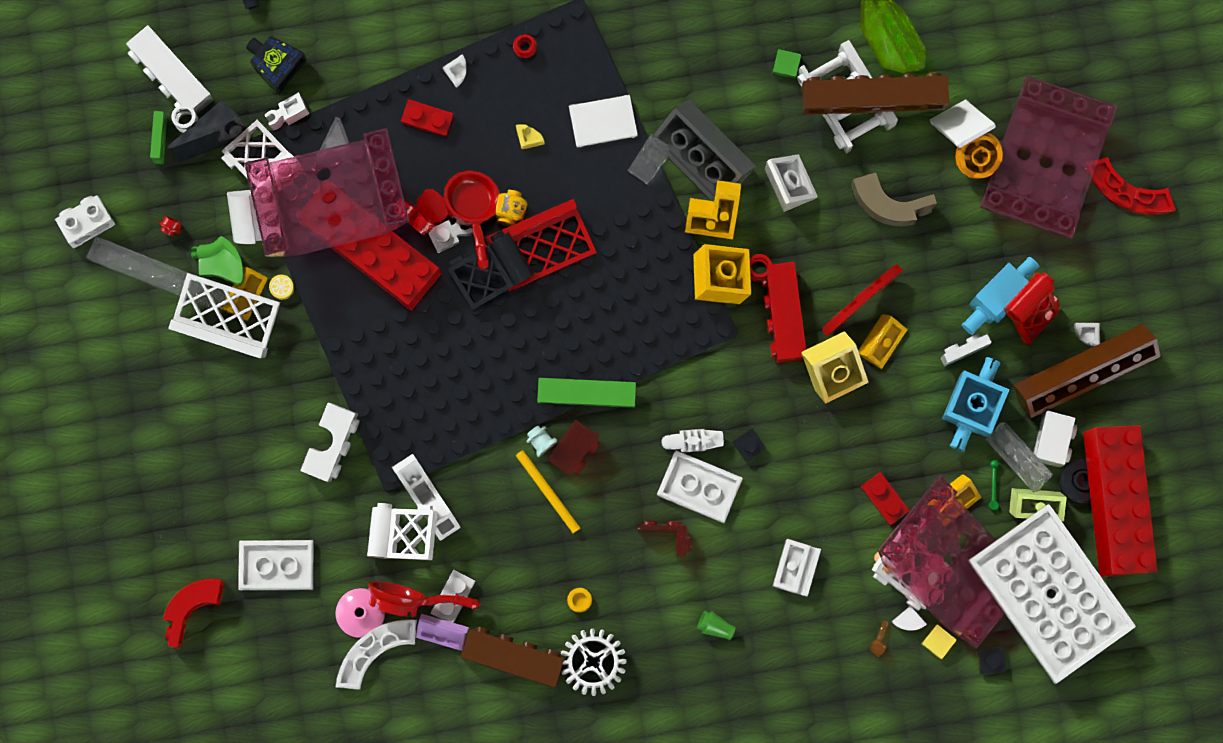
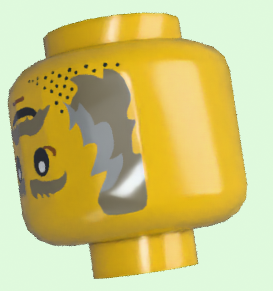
[494,190,527,227]

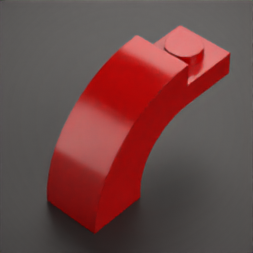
[163,579,225,649]

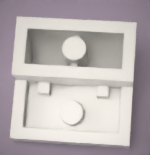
[227,190,281,244]

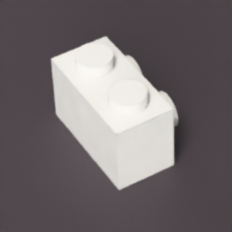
[55,195,116,248]

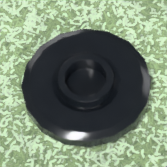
[1059,459,1091,504]

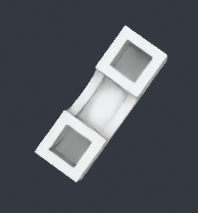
[300,403,360,482]

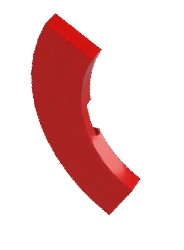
[1084,157,1176,215]
[822,264,903,336]

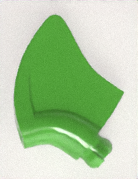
[191,236,244,285]

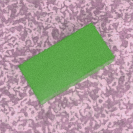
[150,111,167,164]

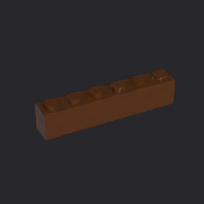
[801,73,949,115]
[1014,324,1161,418]

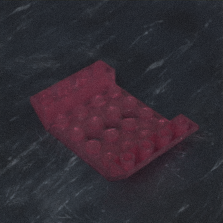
[980,75,1118,239]
[244,128,409,257]
[878,475,1005,648]

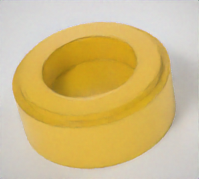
[567,588,592,613]

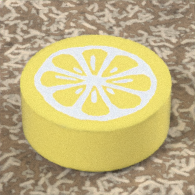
[269,275,294,300]

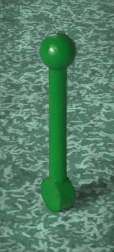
[988,460,1000,510]

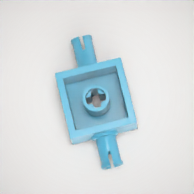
[962,257,1039,335]
[942,357,1009,452]

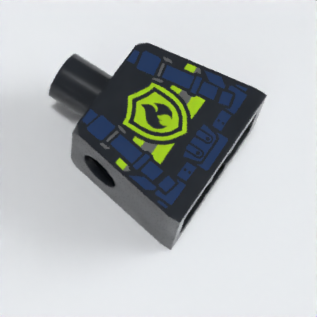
[246,36,307,94]

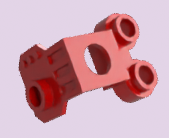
[395,189,449,235]

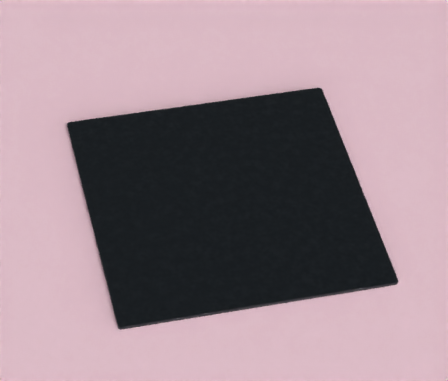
[236,0,738,491]

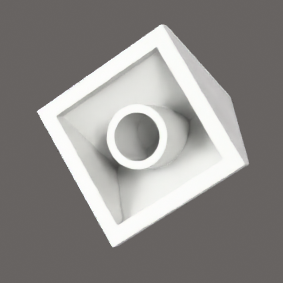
[765,154,818,212]

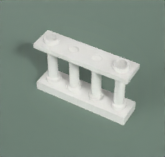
[797,40,898,154]

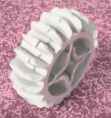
[561,629,627,696]

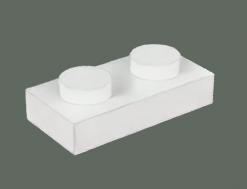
[941,334,991,367]
[431,570,476,623]

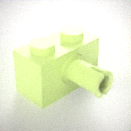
[1009,488,1067,521]

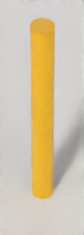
[516,450,581,534]

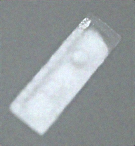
[986,422,1053,492]

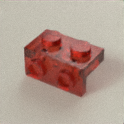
[547,420,600,477]

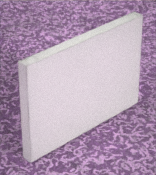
[569,95,638,147]
[930,99,996,148]

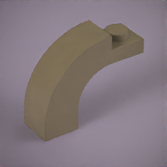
[851,172,937,226]

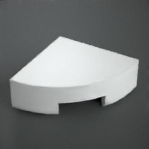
[443,54,467,88]
[1074,323,1100,347]
[892,606,927,631]

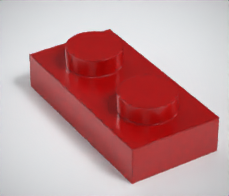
[401,99,454,138]
[860,472,910,526]

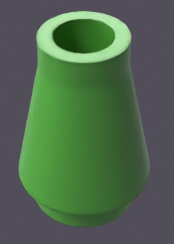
[697,611,736,640]

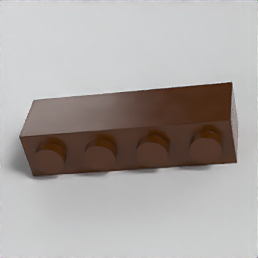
[461,626,564,688]

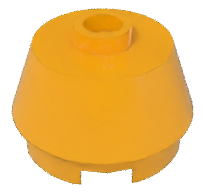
[955,133,1003,179]

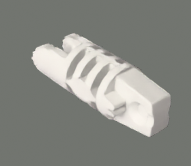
[661,429,724,452]

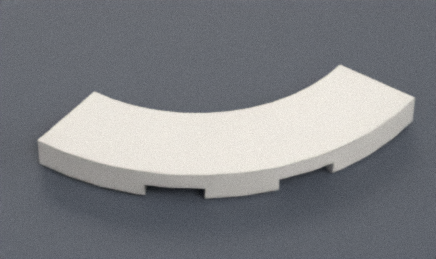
[336,619,417,689]

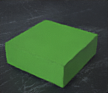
[772,49,801,79]

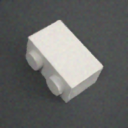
[1032,411,1077,468]

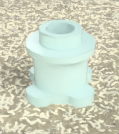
[526,426,557,457]

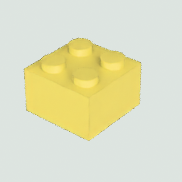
[801,331,869,404]

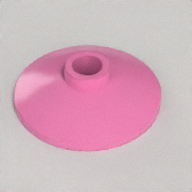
[336,588,385,638]

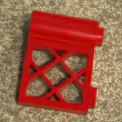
[1004,272,1061,346]

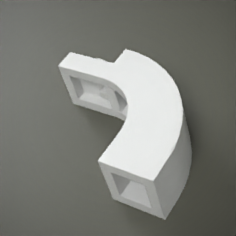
[392,454,461,541]

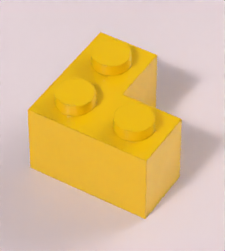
[685,180,741,239]

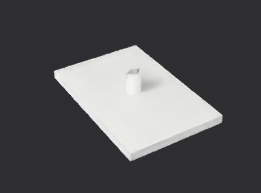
[968,504,1136,684]

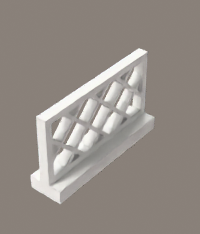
[168,273,280,358]

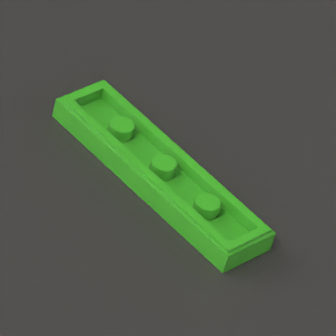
[537,378,636,408]

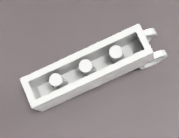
[126,25,213,133]

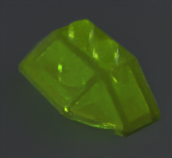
[860,0,926,73]

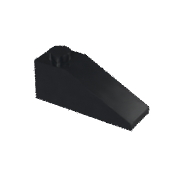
[168,100,247,162]

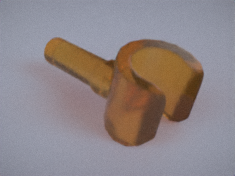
[870,621,888,657]

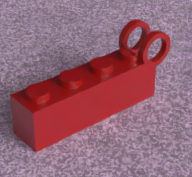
[750,254,806,364]

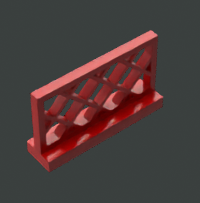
[485,199,597,292]

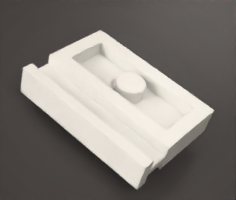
[773,539,821,597]

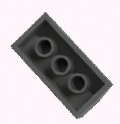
[651,100,756,201]

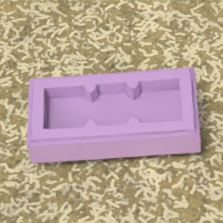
[416,614,469,651]

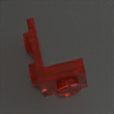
[637,521,691,557]

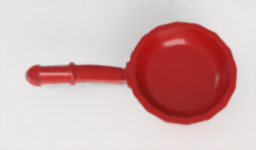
[444,170,500,270]
[368,581,480,617]

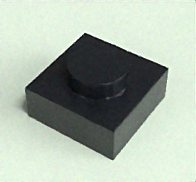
[732,428,766,463]
[978,647,1006,674]

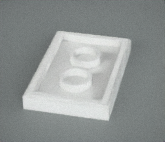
[657,450,743,523]
[238,540,314,590]

